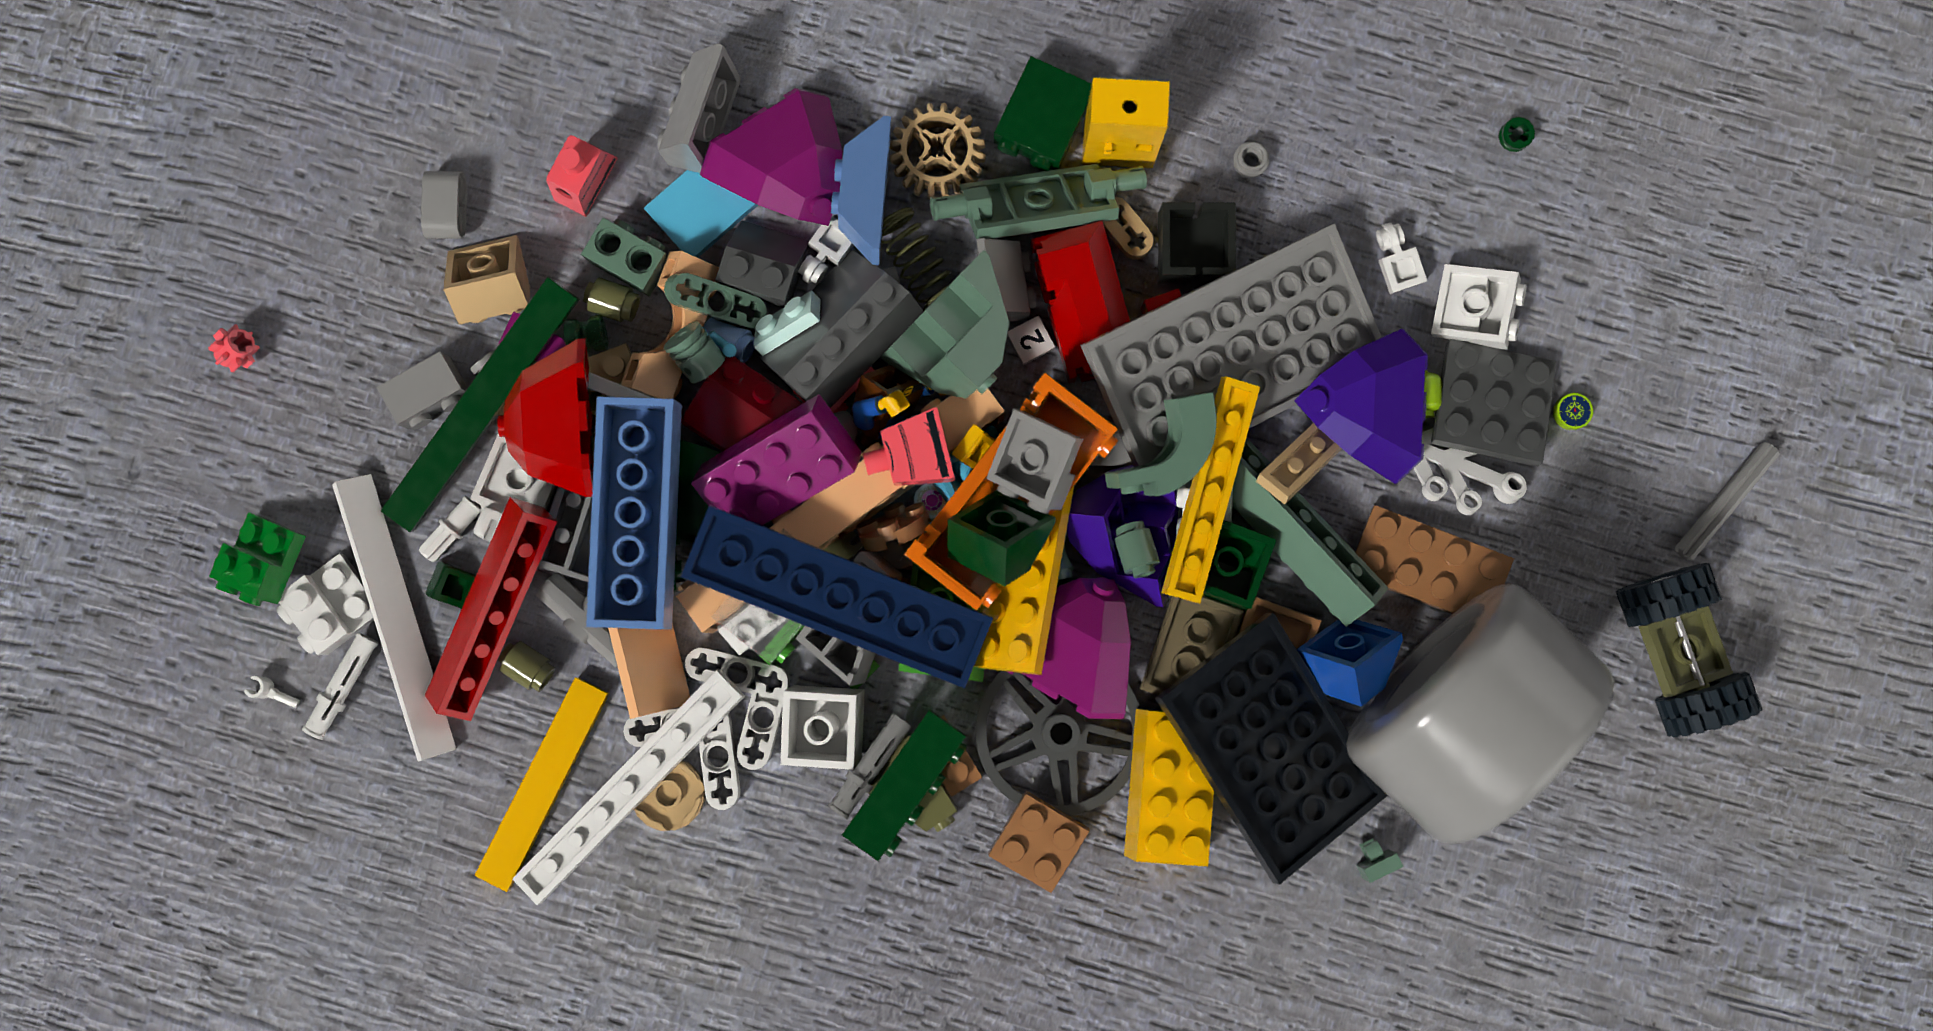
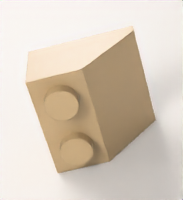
[443,235,530,325]

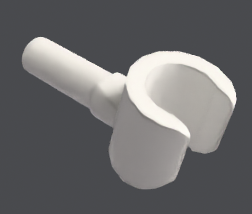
[244,676,300,708]

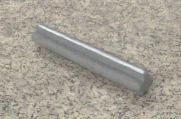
[1675,442,1780,560]

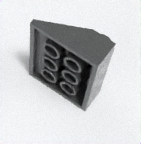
[753,250,923,408]

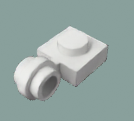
[798,216,854,285]
[1376,222,1427,294]

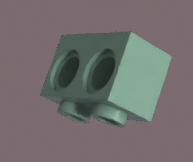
[581,218,667,297]

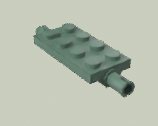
[930,164,1147,240]

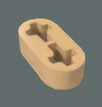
[1103,197,1153,260]

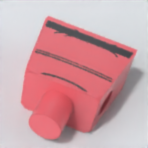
[546,135,618,217]
[863,407,955,486]

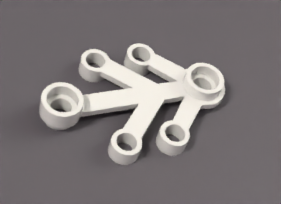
[1414,428,1527,515]

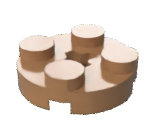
[856,502,931,552]

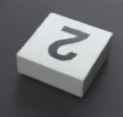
[1007,316,1055,366]

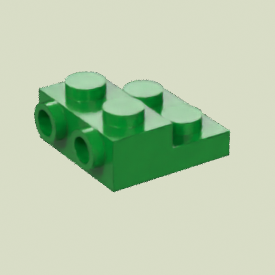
[209,512,306,606]

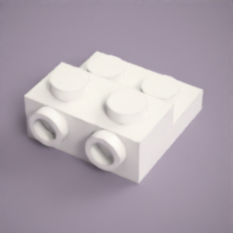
[1431,264,1526,350]
[276,554,374,655]

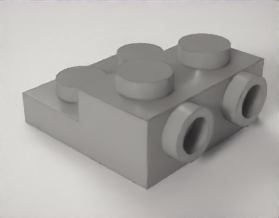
[986,409,1083,514]

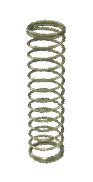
[881,207,1004,362]

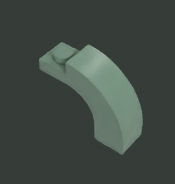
[1105,392,1216,496]

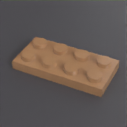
[1355,505,1514,614]

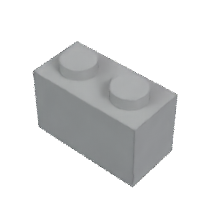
[376,351,468,430]

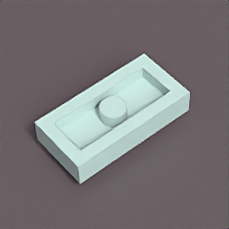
[754,290,821,356]

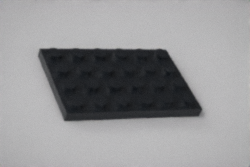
[1155,613,1388,885]

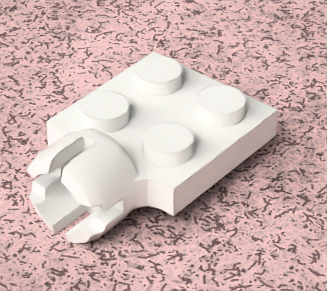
[470,434,557,542]

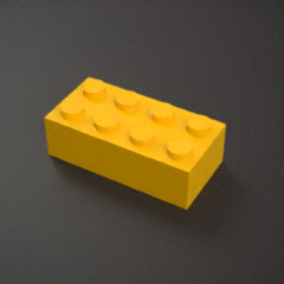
[1124,709,1214,867]

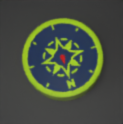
[1553,393,1593,430]

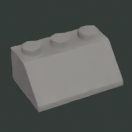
[658,44,741,173]

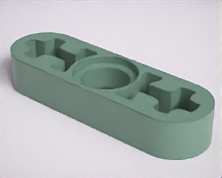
[664,273,767,328]

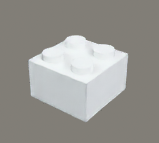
[780,685,865,770]

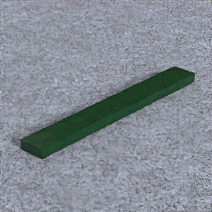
[380,277,580,533]

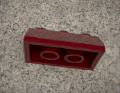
[681,356,803,452]

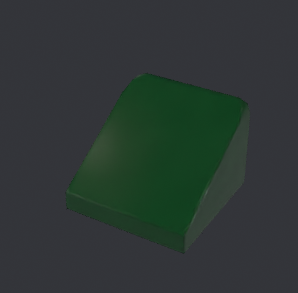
[425,561,476,609]

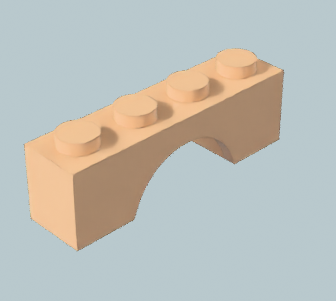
[620,251,719,399]

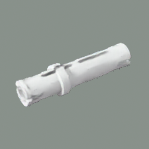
[302,632,378,740]

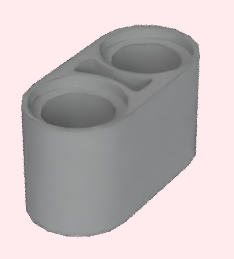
[421,171,467,239]

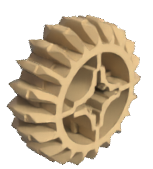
[889,102,986,200]

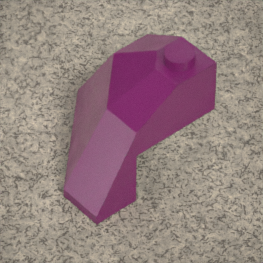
[699,88,843,226]
[1006,577,1131,719]

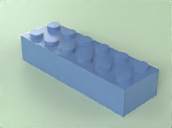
[586,397,682,630]

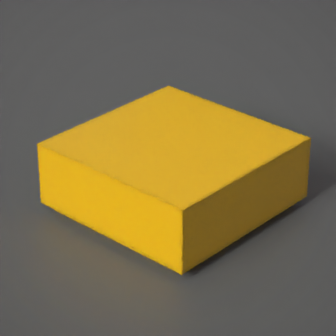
[952,424,996,469]

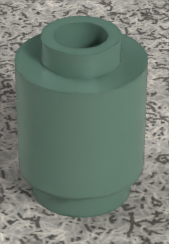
[1114,521,1160,578]

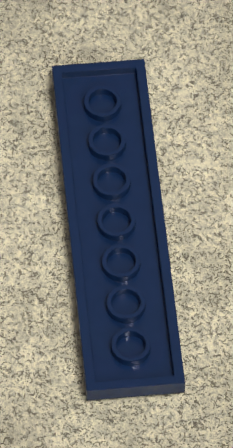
[681,505,993,688]

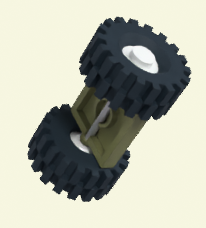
[1615,563,1763,737]

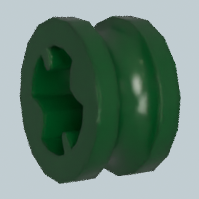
[1498,117,1535,152]

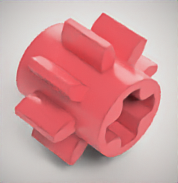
[208,324,260,372]

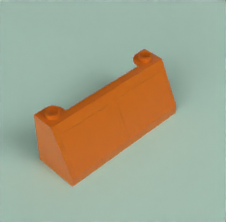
[904,373,1119,611]

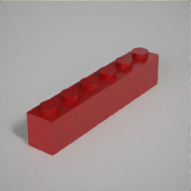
[425,497,557,721]

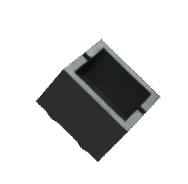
[1158,202,1236,284]

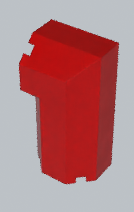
[1031,221,1130,384]

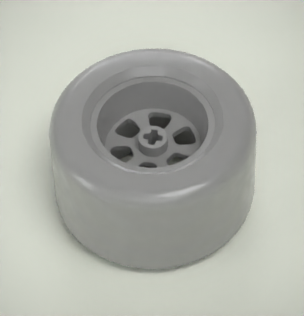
[1347,584,1614,844]

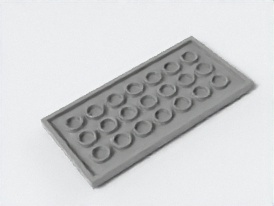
[1080,223,1382,467]

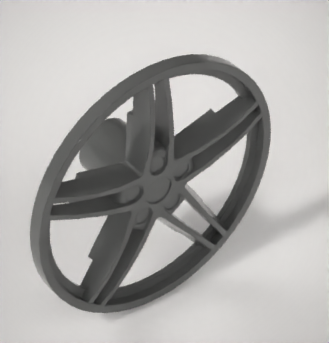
[975,671,1140,816]

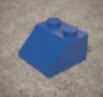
[1296,619,1403,707]

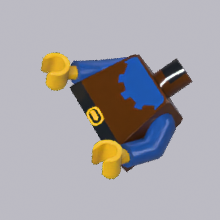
[850,365,946,448]

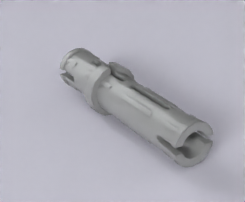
[828,713,912,820]

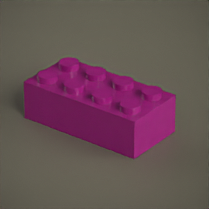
[691,394,862,525]

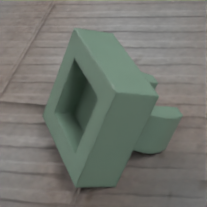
[1356,838,1404,883]

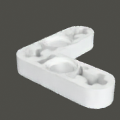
[685,648,790,770]
[623,708,741,810]

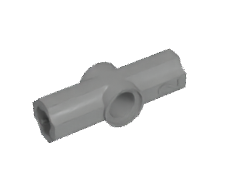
[536,572,618,668]

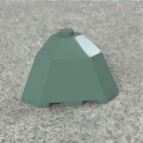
[881,250,1009,398]

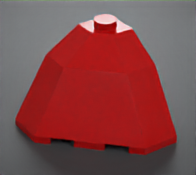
[497,339,594,497]

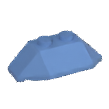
[831,116,891,265]

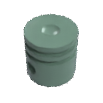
[664,321,726,383]

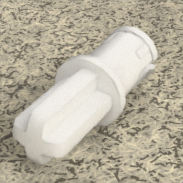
[419,496,481,562]

